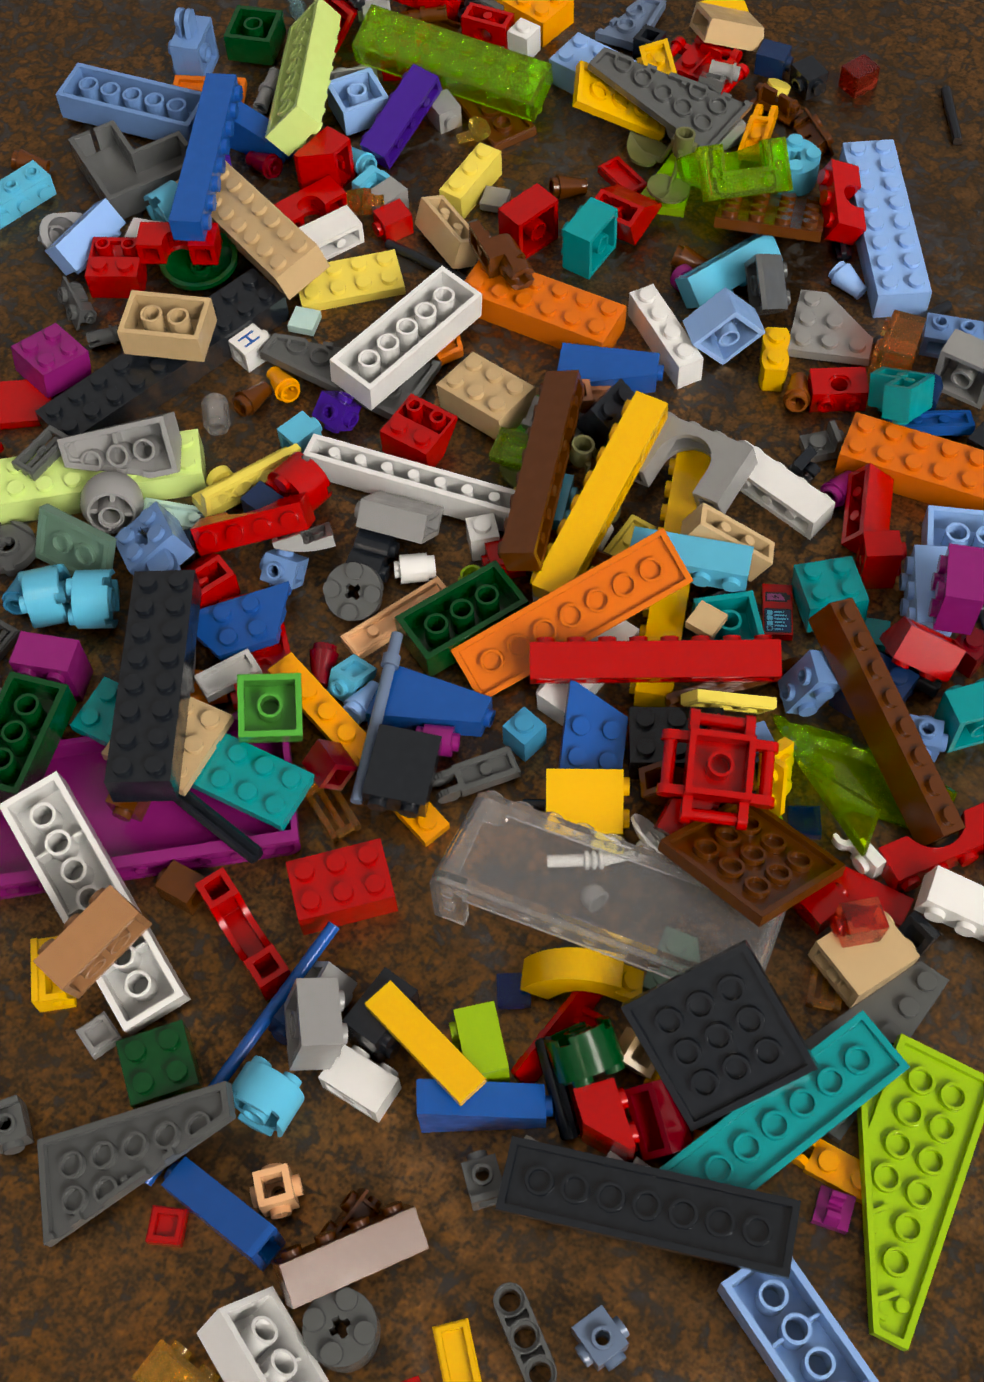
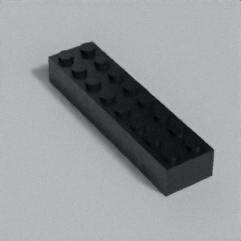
[104,570,202,802]

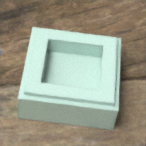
[287,306,322,336]

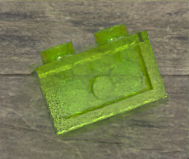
[489,427,528,470]

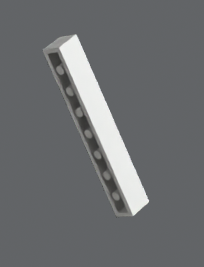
[303,434,515,532]

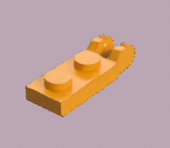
[737,104,779,162]
[791,1139,862,1205]

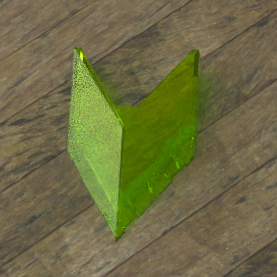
[773,714,957,856]

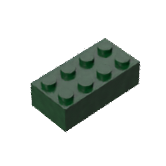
[395,560,529,677]
[0,671,77,803]

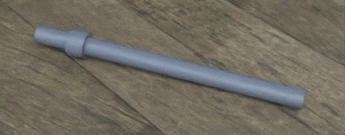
[350,631,403,805]

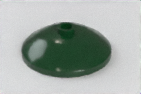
[159,232,238,291]

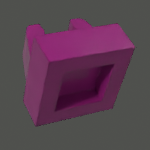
[810,1185,856,1235]

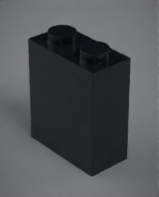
[362,724,442,818]

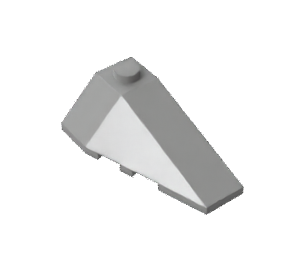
[57,411,182,478]

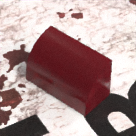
[625,1079,694,1161]

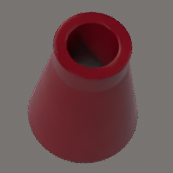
[246,151,283,179]
[309,642,339,689]

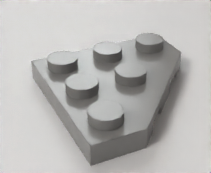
[788,289,873,366]

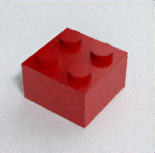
[498,183,558,259]

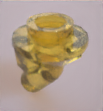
[456,116,491,144]

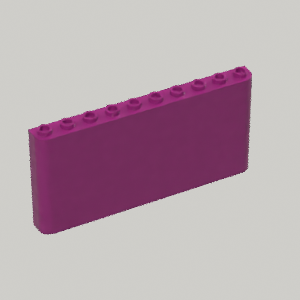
[0,711,301,900]

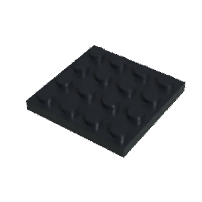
[620,939,818,1132]

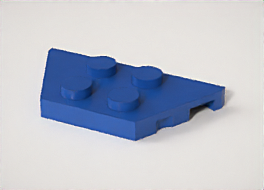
[197,581,292,661]
[558,680,628,769]

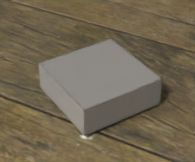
[479,185,511,213]
[75,1011,123,1060]

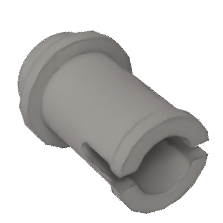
[709,59,741,83]

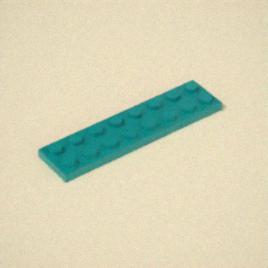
[70,676,315,831]
[659,1010,910,1190]

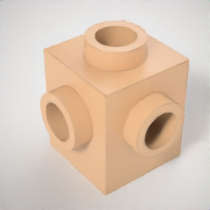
[249,1163,304,1219]

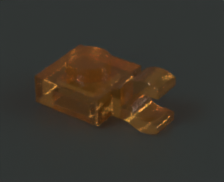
[347,188,384,217]

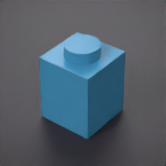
[502,706,547,762]

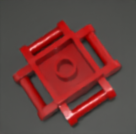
[670,35,749,94]
[656,708,779,831]

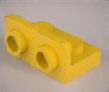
[636,38,677,74]
[756,736,795,817]

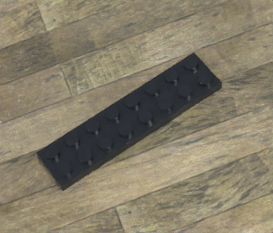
[495,1136,801,1279]

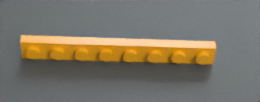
[268,652,450,847]

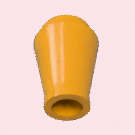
[266,366,300,403]

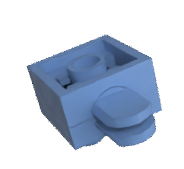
[168,7,219,76]
[115,501,195,576]

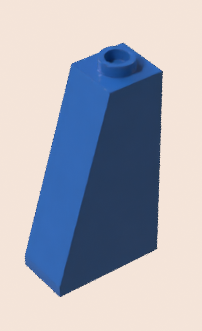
[229,101,296,163]
[557,343,664,393]
[365,666,496,737]
[416,1079,553,1133]
[161,1156,286,1272]

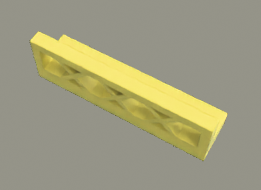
[191,443,302,517]

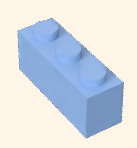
[45,198,126,275]

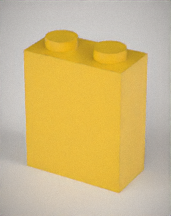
[546,768,630,835]

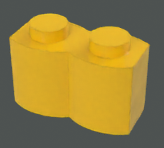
[758,327,790,392]

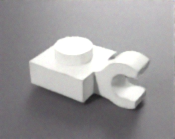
[831,824,886,879]

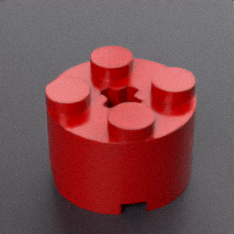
[265,452,332,512]

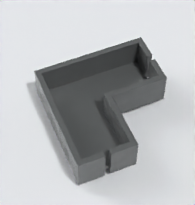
[68,120,188,219]

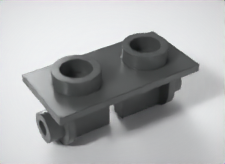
[57,276,97,331]

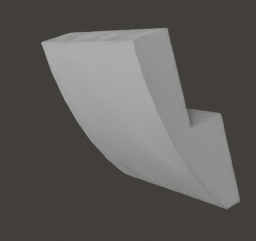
[272,522,336,552]

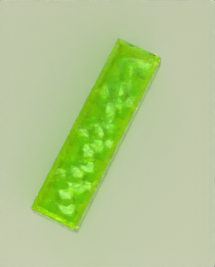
[352,4,553,122]

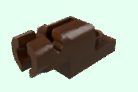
[469,220,534,290]

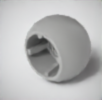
[80,471,144,534]

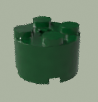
[543,1016,625,1088]

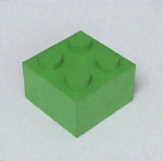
[237,673,303,743]

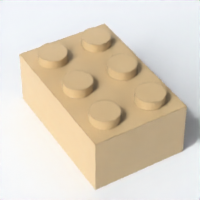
[117,290,217,362]
[436,352,536,443]

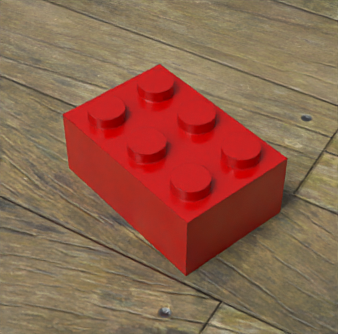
[285,838,398,935]

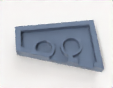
[595,0,666,51]

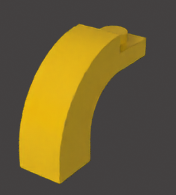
[520,947,644,1003]

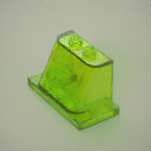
[676,137,793,203]

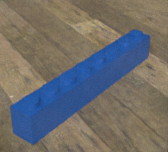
[168,73,243,241]

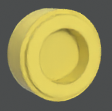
[767,78,791,97]
[206,465,233,486]

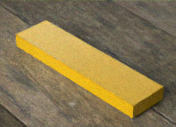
[364,980,487,1107]

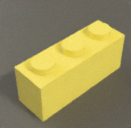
[439,142,502,219]

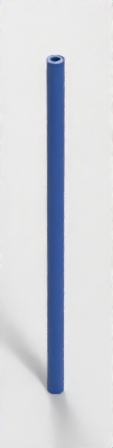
[145,922,339,1186]

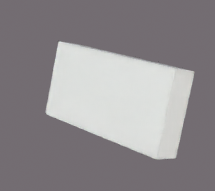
[194,648,263,703]

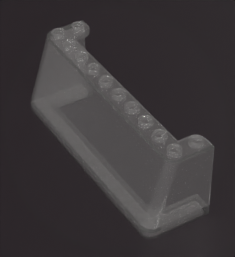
[429,790,787,979]

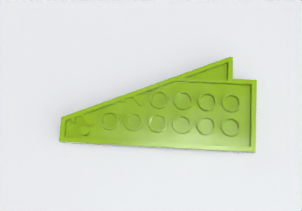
[857,1033,984,1351]

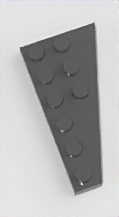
[588,47,753,158]
[260,333,442,419]
[804,961,949,1144]
[37,1081,236,1247]

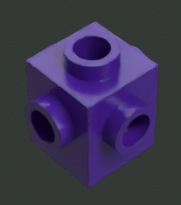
[312,390,362,433]

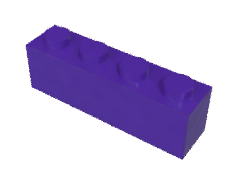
[360,63,442,170]

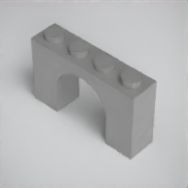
[634,411,758,514]

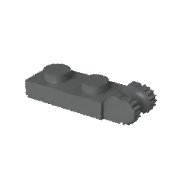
[433,746,521,804]

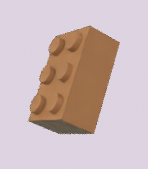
[33,885,152,999]

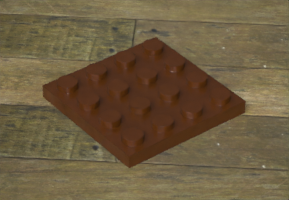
[714,185,824,243]
[658,803,846,927]

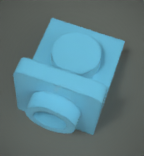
[352,165,390,205]
[327,654,377,702]

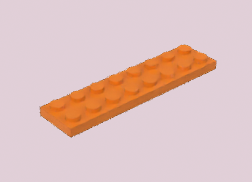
[451,528,694,697]

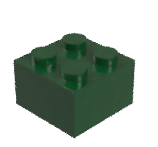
[223,5,286,66]
[115,1019,204,1109]

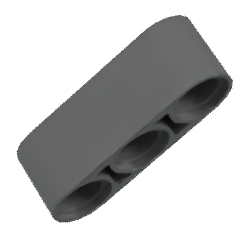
[493,1282,557,1382]

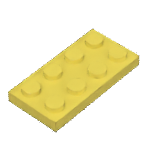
[299,249,406,311]

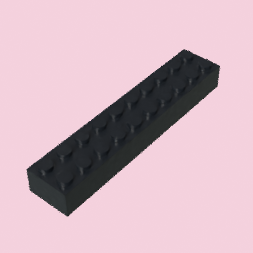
[35,268,290,440]

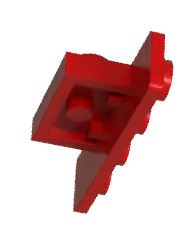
[511,991,614,1084]

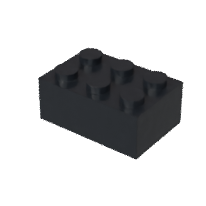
[628,707,724,780]

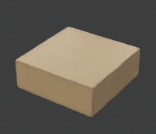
[685,600,728,640]

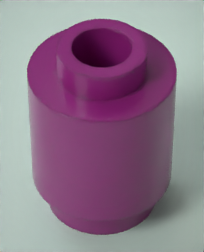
[416,724,460,757]

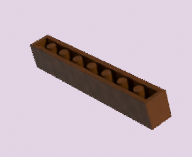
[498,370,585,571]
[808,597,966,846]

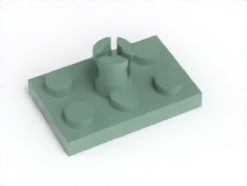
[35,503,117,579]

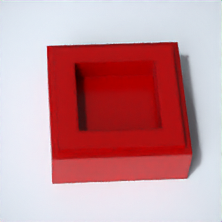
[145,1205,190,1248]

